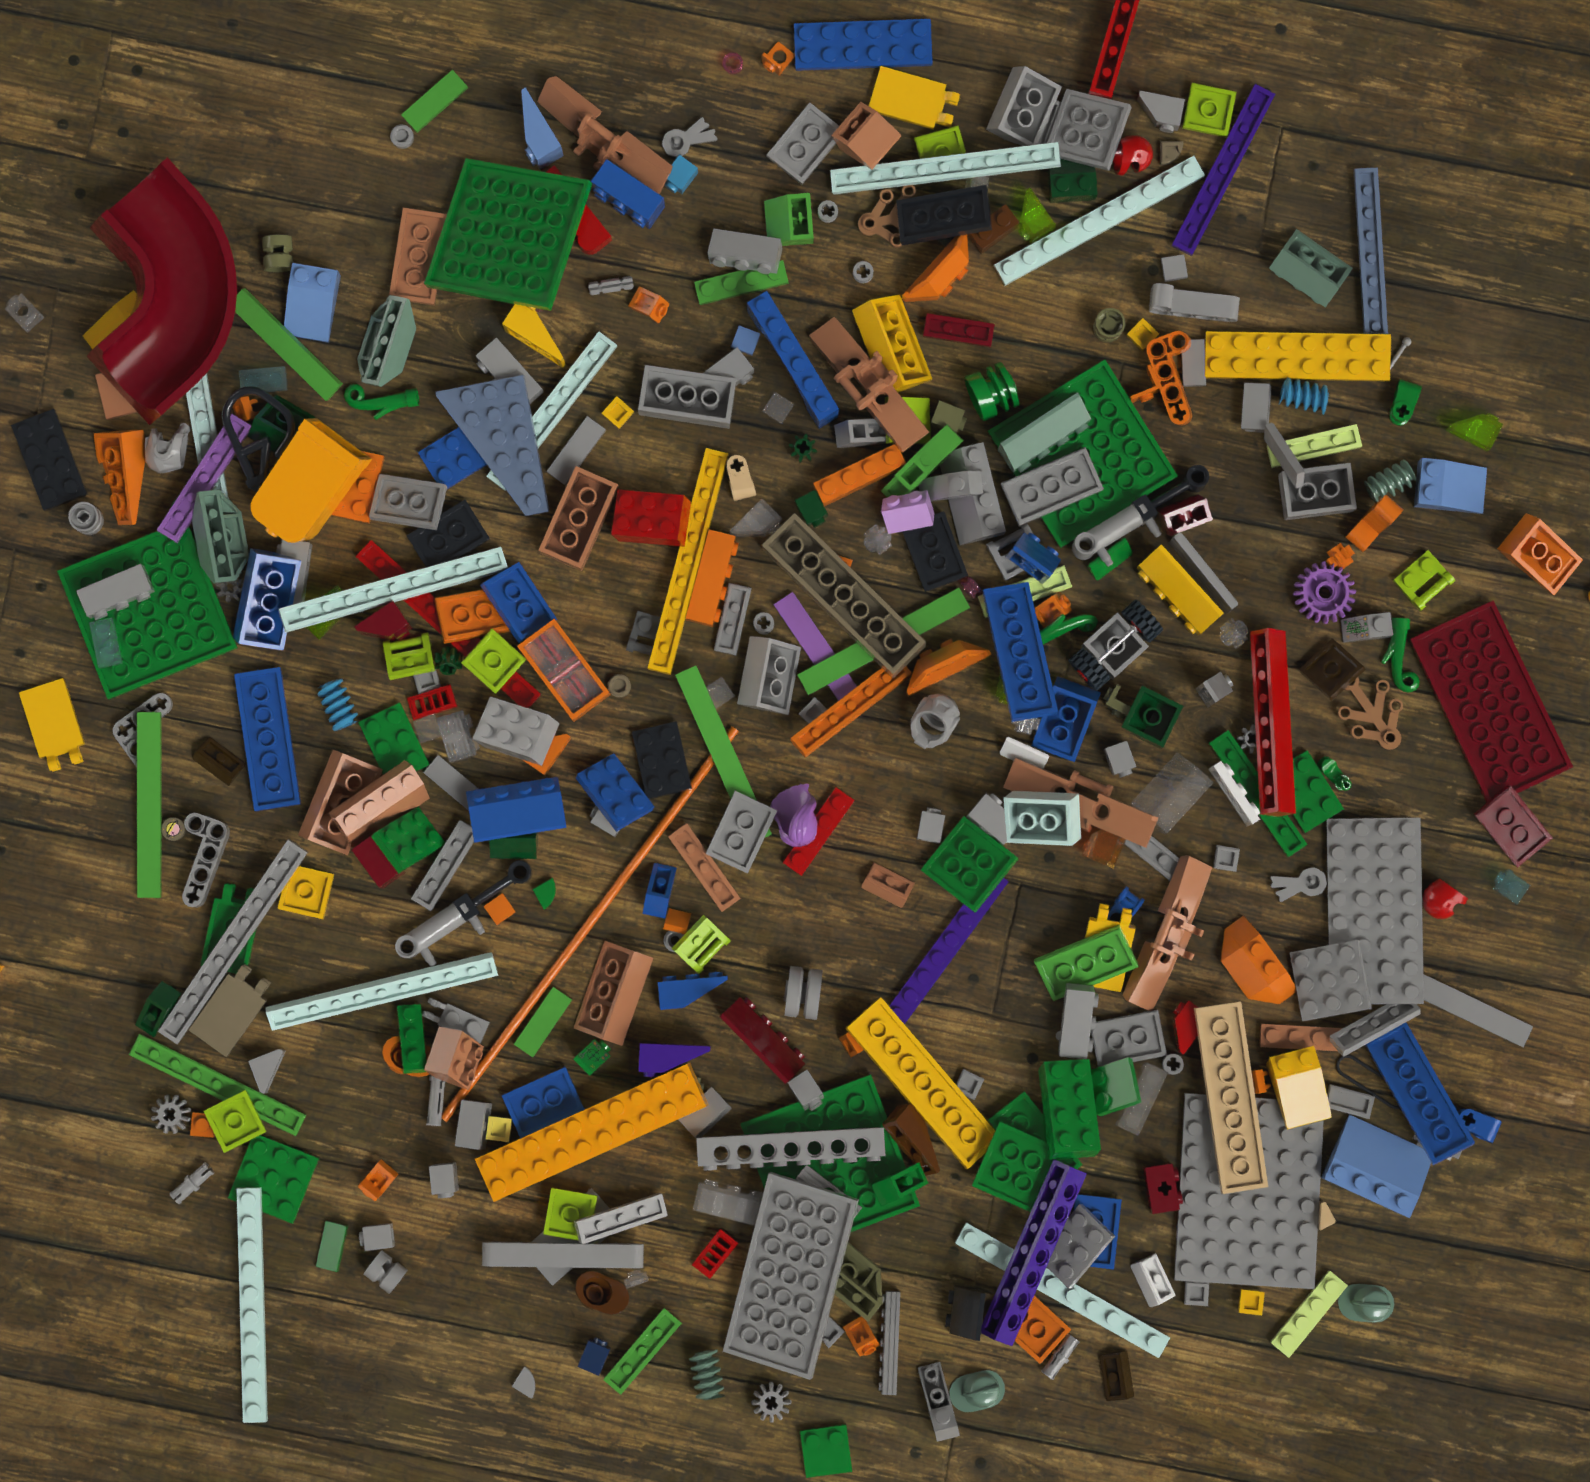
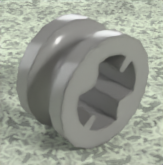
[818,200,838,223]
[853,261,874,284]
[753,612,774,635]
[1162,1054,1184,1075]

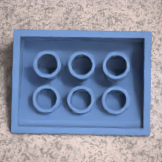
[1321,1114,1431,1218]

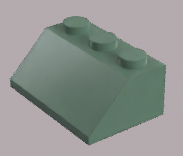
[1269,229,1353,307]

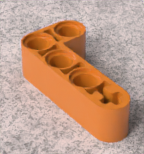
[1146,331,1192,426]
[1345,495,1404,552]

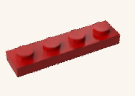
[783,787,855,876]

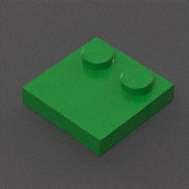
[1091,1057,1142,1117]
[800,1424,852,1478]

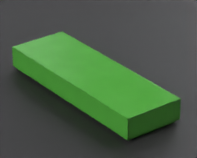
[401,70,468,133]
[514,987,572,1057]

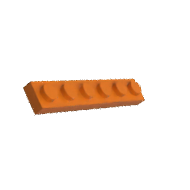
[790,666,912,758]

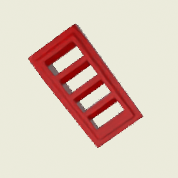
[407,684,458,721]
[692,1228,739,1279]

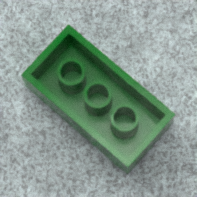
[1038,1059,1101,1160]

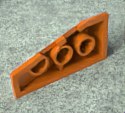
[94,430,145,525]

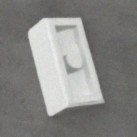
[1000,737,1049,768]
[1130,1253,1176,1307]

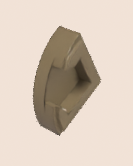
[1160,141,1183,166]

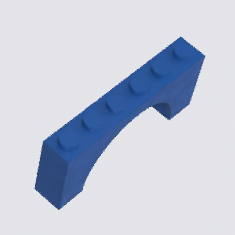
[747,291,839,429]

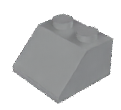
[966,794,1007,846]

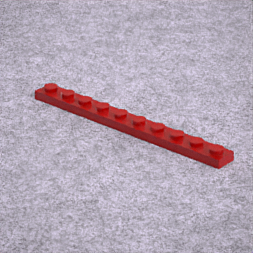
[355,540,541,708]

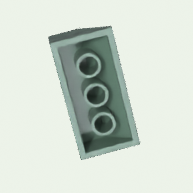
[998,392,1091,473]

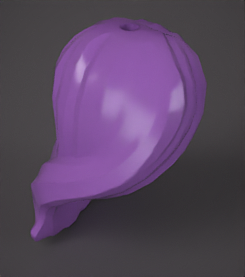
[770,784,818,847]

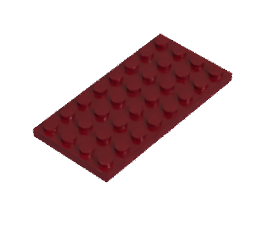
[1409,600,1573,803]

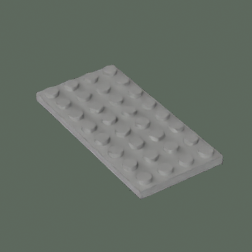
[1327,818,1424,1004]
[723,1172,859,1380]

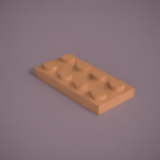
[389,208,447,306]

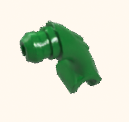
[1317,756,1352,791]

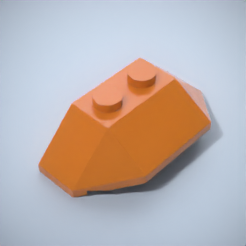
[902,234,969,302]
[906,639,991,697]
[1220,915,1297,1004]

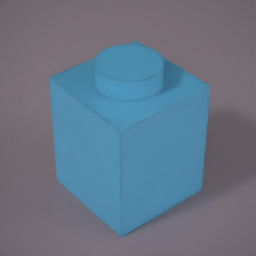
[665,154,698,194]

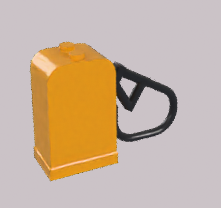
[222,386,372,543]

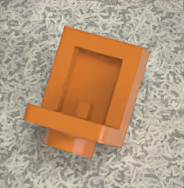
[358,1159,399,1201]

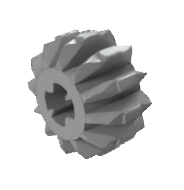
[151,1095,191,1134]
[752,1382,791,1422]

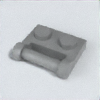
[986,523,1033,581]

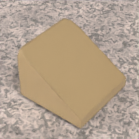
[1318,1201,1336,1230]

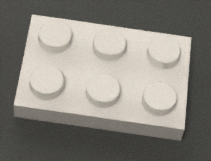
[1209,761,1260,826]

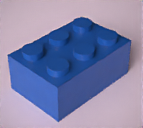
[591,159,665,229]

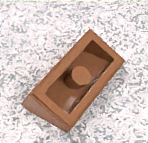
[861,862,915,908]

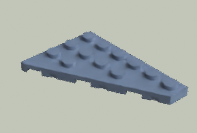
[436,375,549,516]

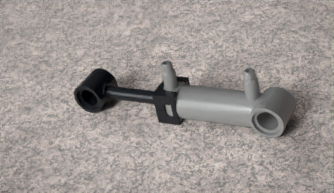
[1072,465,1209,567]
[395,861,533,967]

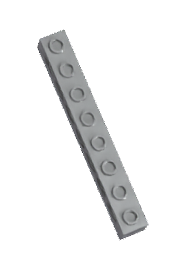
[696,1127,885,1171]

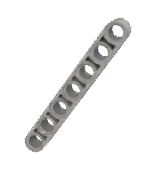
[482,1242,644,1268]

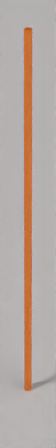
[442,726,739,1122]

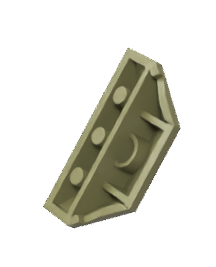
[835,1242,883,1322]

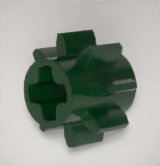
[789,434,817,463]
[435,647,462,675]

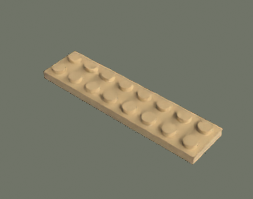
[1194,1001,1268,1194]

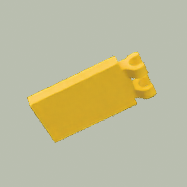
[869,66,960,130]
[19,678,85,772]
[1085,903,1135,992]

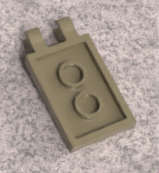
[189,964,271,1057]

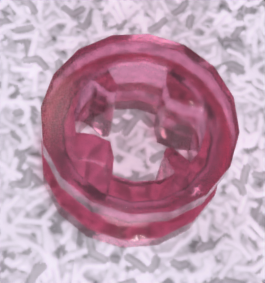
[723,53,744,75]
[960,576,982,599]

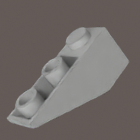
[918,1362,960,1442]

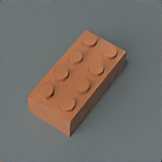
[538,466,619,571]

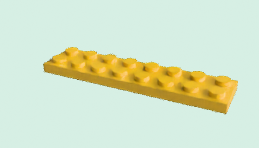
[1205,331,1391,381]
[845,997,995,1169]

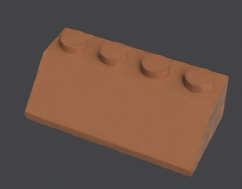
[298,750,383,855]
[328,760,430,849]
[574,941,653,1046]

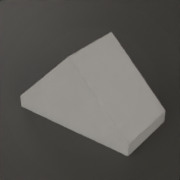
[248,1049,286,1094]

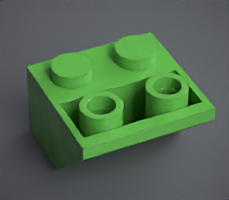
[764,193,814,246]

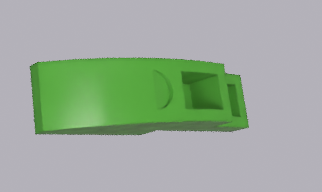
[881,424,964,497]

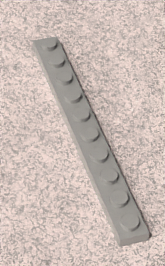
[158,839,308,1044]

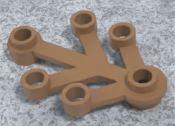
[858,185,922,248]
[1337,677,1403,750]

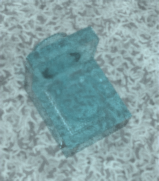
[1493,869,1530,905]

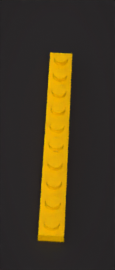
[648,448,729,675]

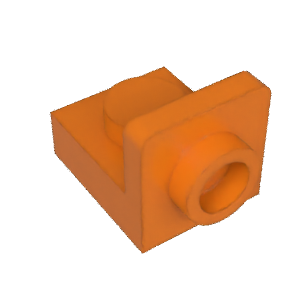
[628,286,669,323]
[1035,592,1072,628]
[843,1316,880,1356]

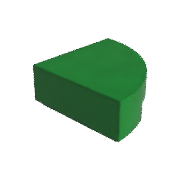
[532,878,556,910]

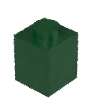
[795,490,828,528]

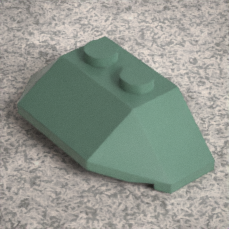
[357,295,416,387]
[192,490,249,584]

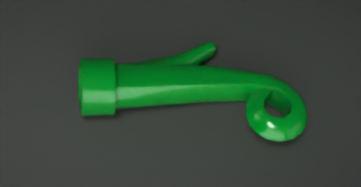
[344,384,420,420]
[1040,614,1098,645]
[1381,618,1420,693]

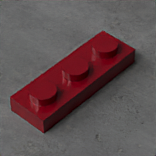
[923,313,995,348]

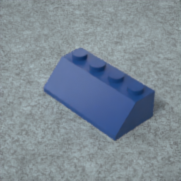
[233,548,301,650]
[466,777,567,843]

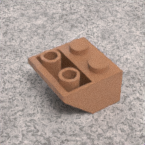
[831,102,901,170]
[424,1027,484,1090]

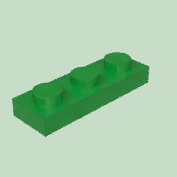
[397,1004,426,1074]

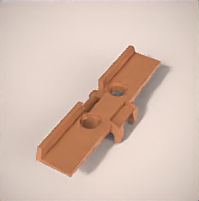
[537,76,673,194]
[809,317,929,452]
[1003,758,1159,848]
[1122,855,1212,1011]

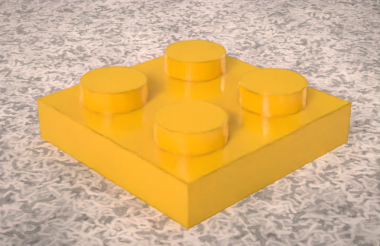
[278,866,334,919]

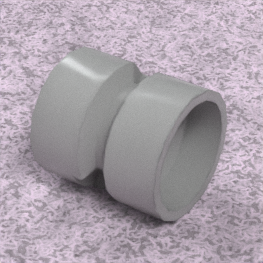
[68,502,104,535]
[363,1250,408,1294]

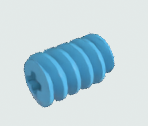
[1278,377,1329,415]
[317,679,358,731]

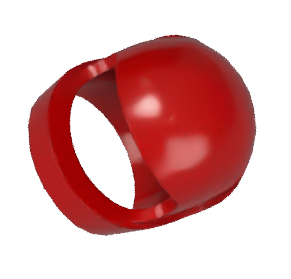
[1113,135,1153,176]
[1422,878,1468,919]

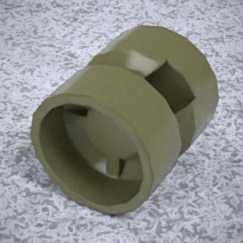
[262,235,293,272]
[1093,308,1125,343]

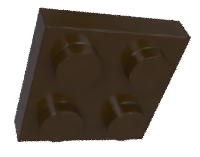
[1299,638,1365,701]

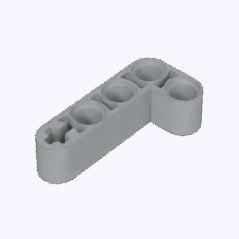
[1149,283,1240,322]
[182,813,230,908]

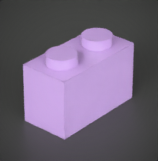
[881,490,934,534]

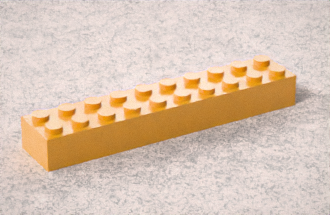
[475,1063,709,1202]

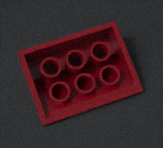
[720,997,805,1084]

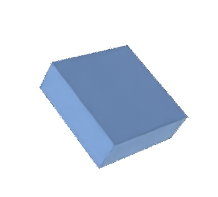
[731,326,760,356]

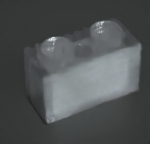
[436,710,480,764]

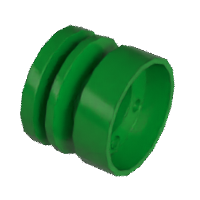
[964,362,1020,422]

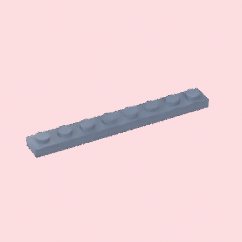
[1354,168,1388,334]

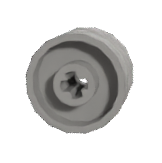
[784,966,823,1020]

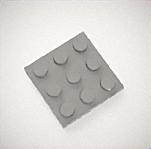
[1047,89,1132,171]
[1290,940,1372,1021]

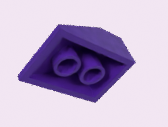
[639,1043,711,1077]

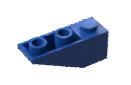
[658,972,728,1010]

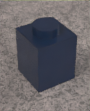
[578,1337,611,1376]

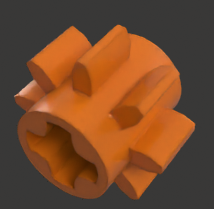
[1326,543,1355,569]

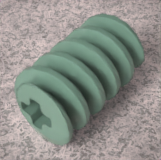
[1364,459,1416,503]
[689,1349,726,1400]

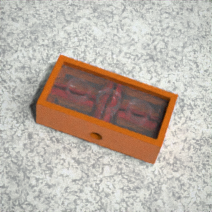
[517,619,611,722]

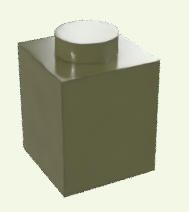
[930,401,967,433]

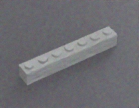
[879,1290,900,1395]

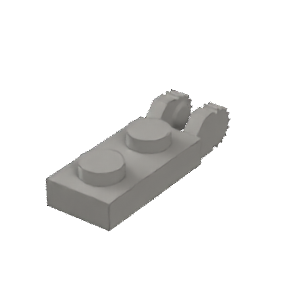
[422,998,490,1044]

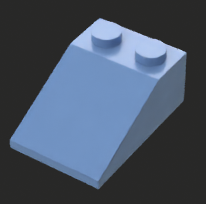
[522,88,564,170]
[284,263,341,343]
[1414,458,1487,514]

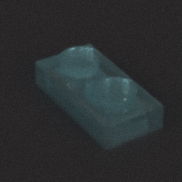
[239,366,288,392]
[89,618,123,668]

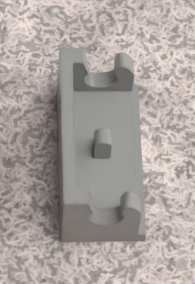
[1241,383,1271,433]
[678,1087,732,1138]
[455,1100,492,1150]

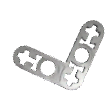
[113,693,173,767]

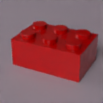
[611,490,691,547]

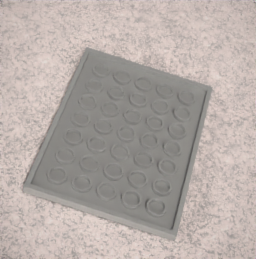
[1174,1093,1324,1289]

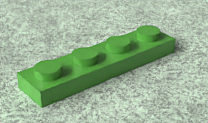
[694,260,789,305]
[603,1307,682,1395]

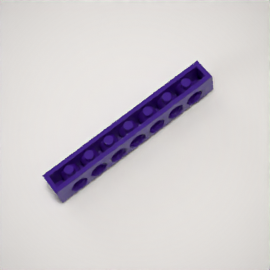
[981,1159,1087,1346]

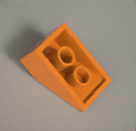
[1497,513,1583,595]

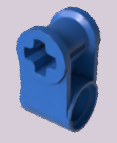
[1107,886,1145,920]
[1457,1109,1501,1143]

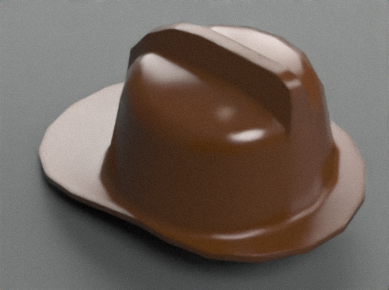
[575,1271,629,1315]

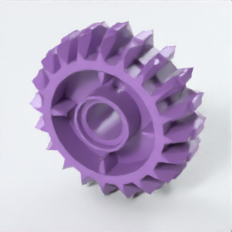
[1293,561,1356,624]

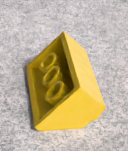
[852,295,932,395]
[1137,544,1224,636]

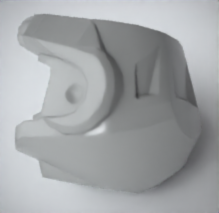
[145,423,190,473]
[911,694,960,749]

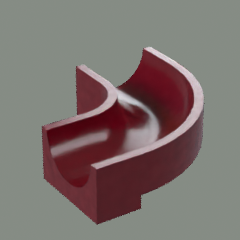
[87,157,237,425]

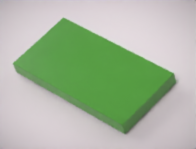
[1034,924,1138,1001]

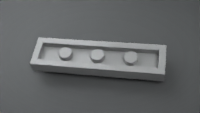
[411,820,474,911]
[1330,1004,1421,1057]
[574,1193,668,1244]

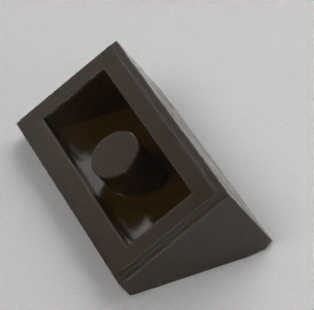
[193,736,246,786]
[1099,1351,1134,1401]

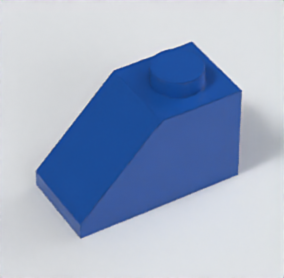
[642,863,677,919]

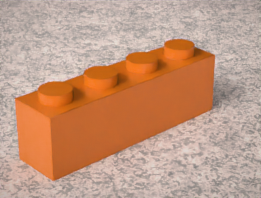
[813,444,906,507]
[686,529,739,627]

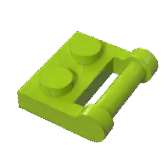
[1393,550,1455,611]
[383,632,435,680]
[671,915,731,974]

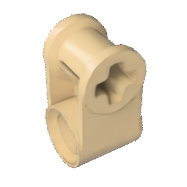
[727,455,756,501]

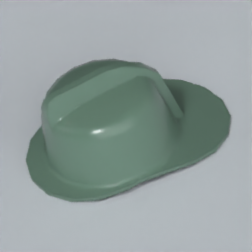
[1338,1284,1394,1323]
[949,1370,1005,1412]

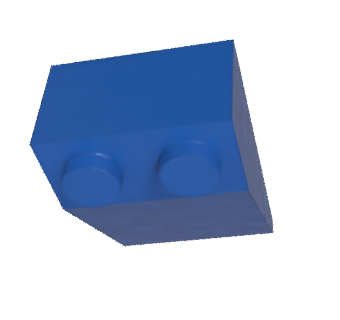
[1006,532,1061,584]
[1031,676,1101,762]

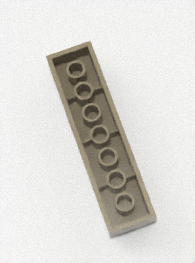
[762,513,926,678]

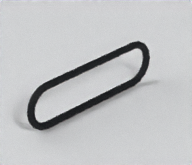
[1336,1054,1400,1109]

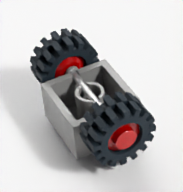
[1069,600,1163,691]

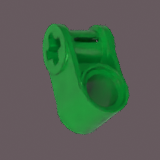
[1389,379,1422,426]

